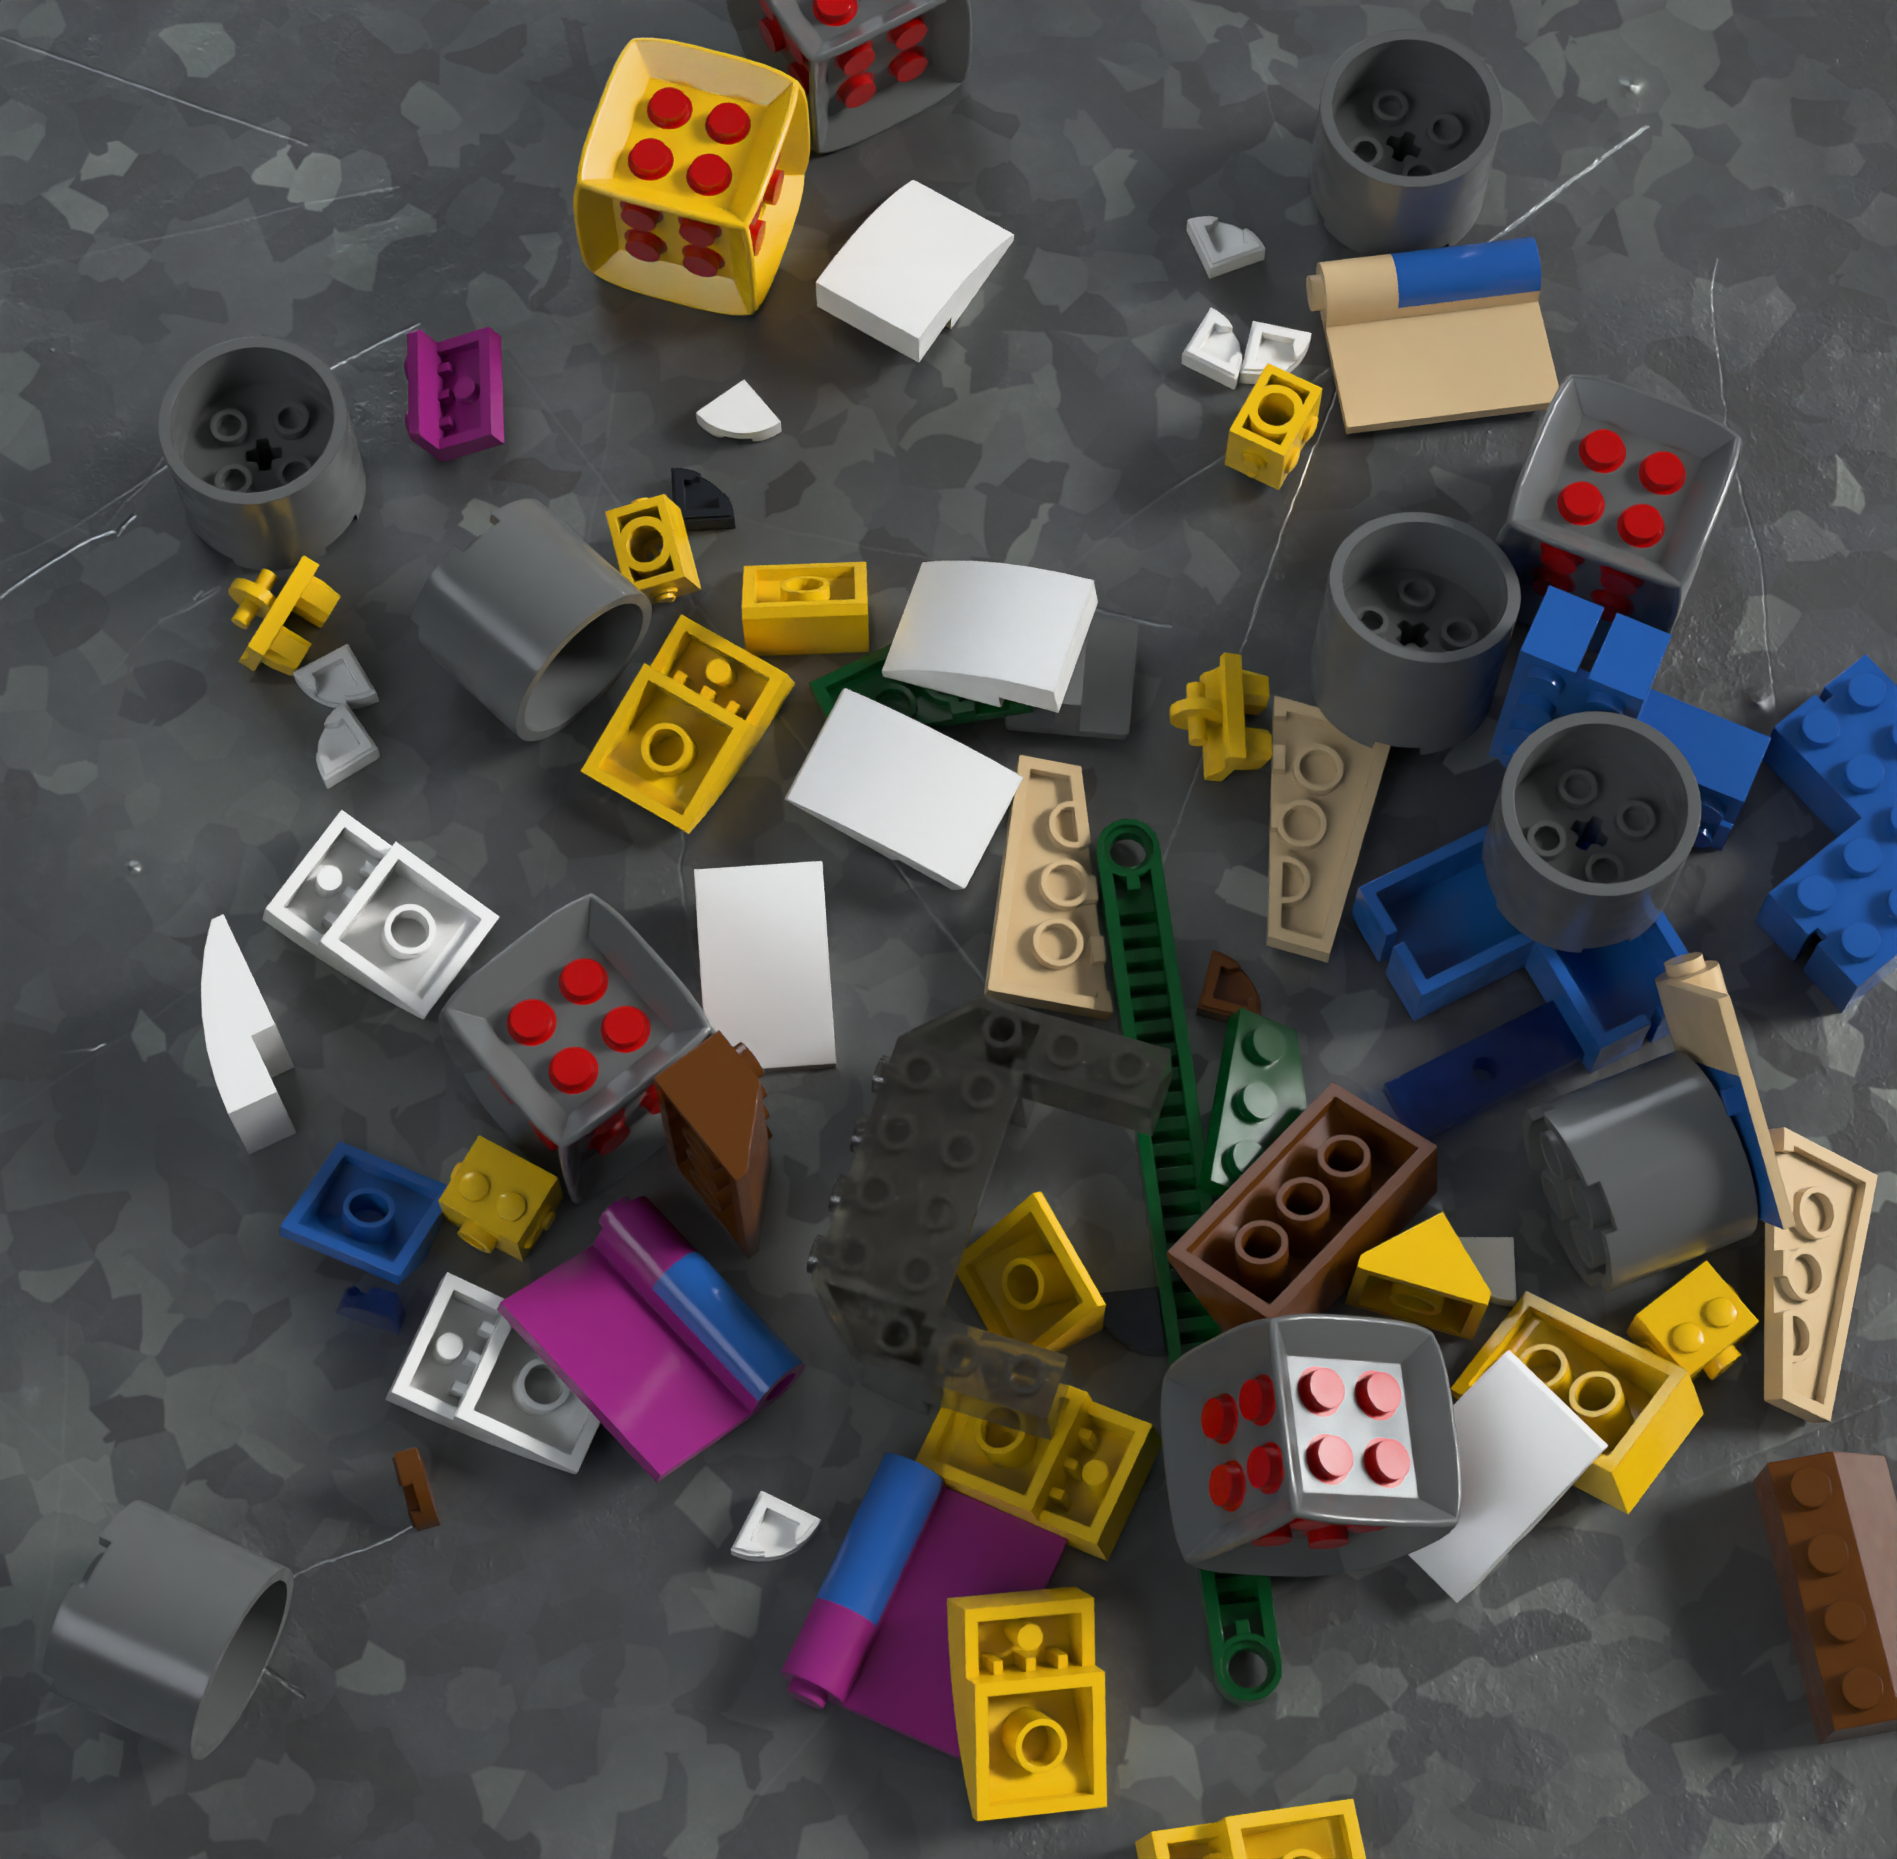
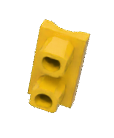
[228,555,341,676]
[1169,652,1273,782]

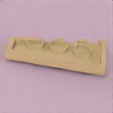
[1266,695,1391,963]
[983,755,1113,1021]
[1764,1127,1878,1423]

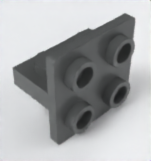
[1005,618,1138,740]

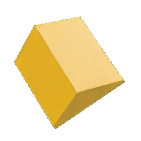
[742,562,870,656]
[950,1192,1106,1369]
[1345,1212,1491,1341]

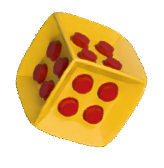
[573,38,810,316]

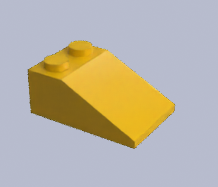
[1450,1291,1704,1515]

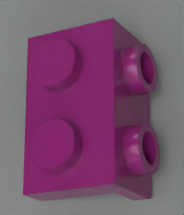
[404,326,504,462]

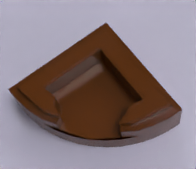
[1196,950,1261,1023]
[392,1447,441,1531]

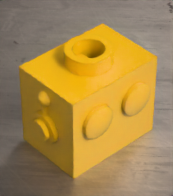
[1224,363,1323,490]
[605,494,701,605]
[438,1135,564,1262]
[1626,1260,1759,1382]

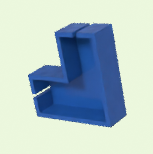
[1488,585,1771,851]
[1754,654,1897,1013]
[1351,825,1688,1074]

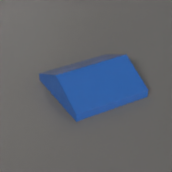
[279,1141,448,1285]

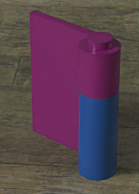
[497,1195,805,1483]
[780,1453,1069,1760]

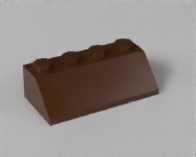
[653,1030,772,1259]
[1167,1082,1437,1332]
[1753,1451,1897,1745]

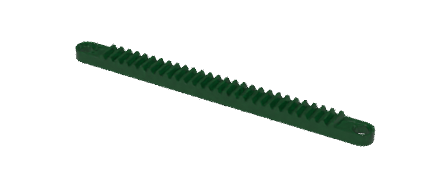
[1096,818,1282,1707]

